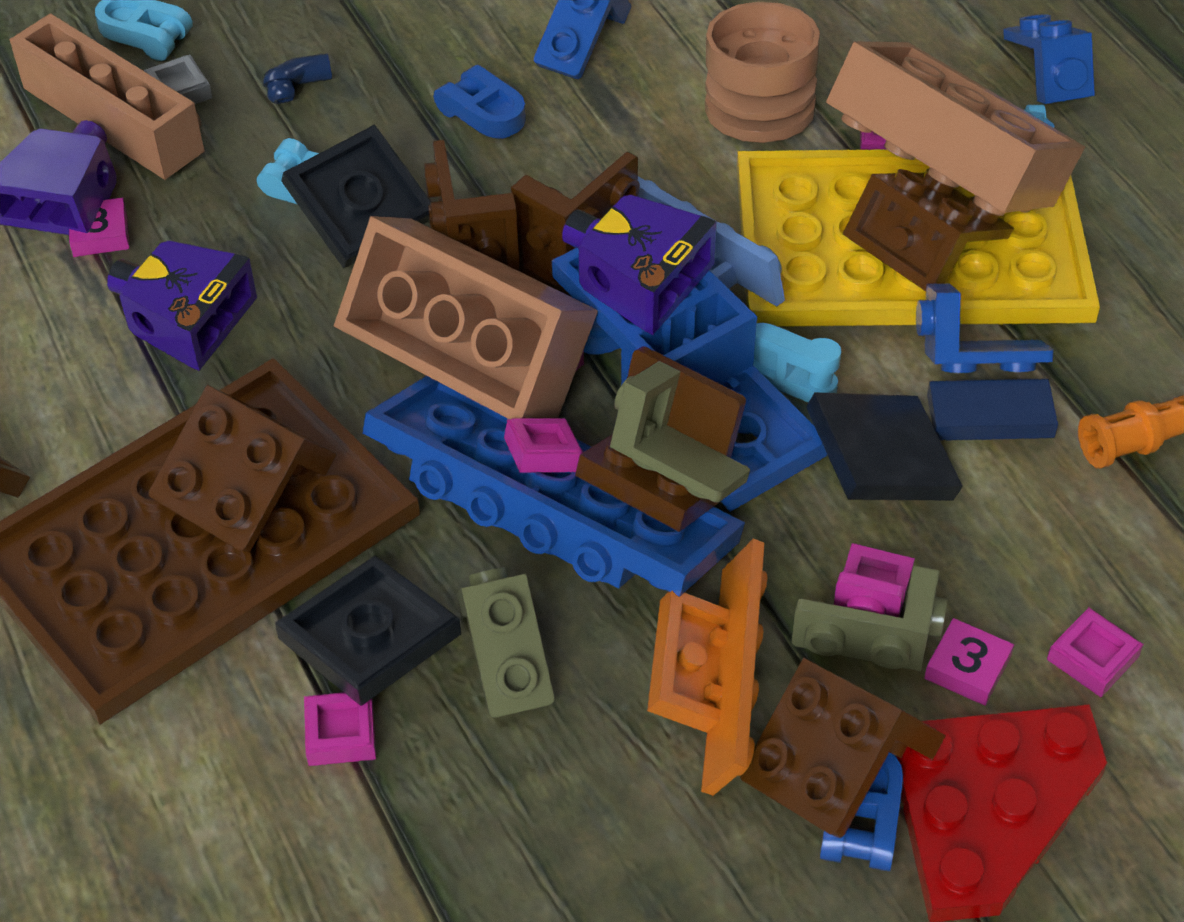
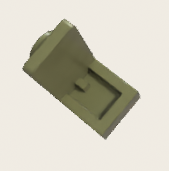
[610,361,750,502]
[792,565,948,671]
[456,567,554,718]

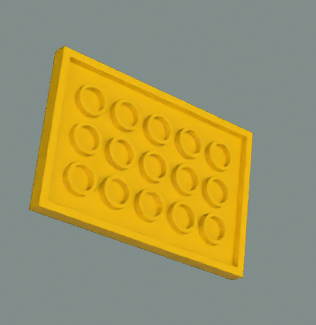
[737,149,1100,327]

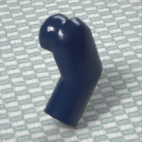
[263,53,332,104]

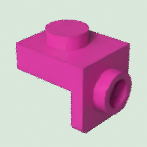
[834,543,915,617]

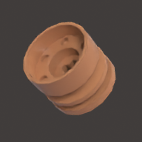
[705,2,820,143]

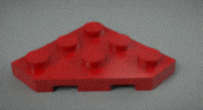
[896,704,1107,922]

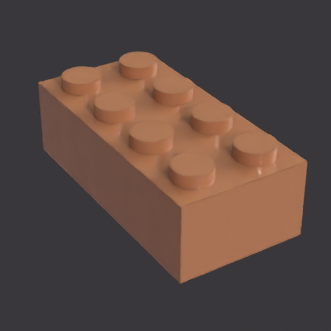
[826,41,1085,216]
[334,216,598,419]

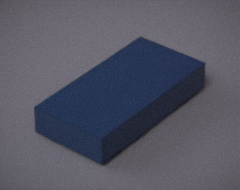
[927,379,1058,441]

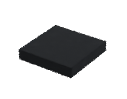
[281,124,431,269]
[806,392,963,501]
[275,555,462,706]

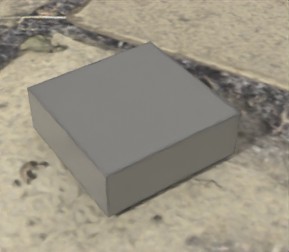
[144,55,212,104]

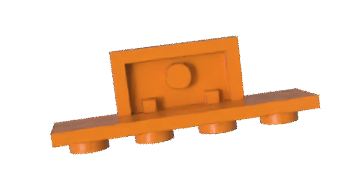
[647,538,768,796]

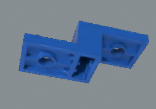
[552,248,827,512]

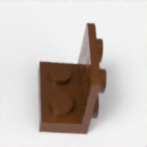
[424,140,520,272]
[511,152,640,297]
[843,168,1014,291]
[575,346,746,532]
[149,385,337,552]
[740,658,946,838]

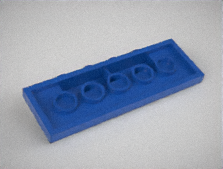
[362,376,745,597]

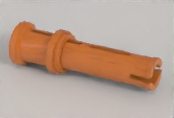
[1078,395,1184,469]

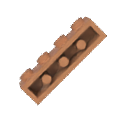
[9,13,205,180]

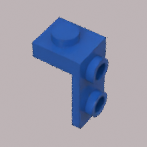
[534,0,632,79]
[1003,14,1095,104]
[916,283,1054,373]

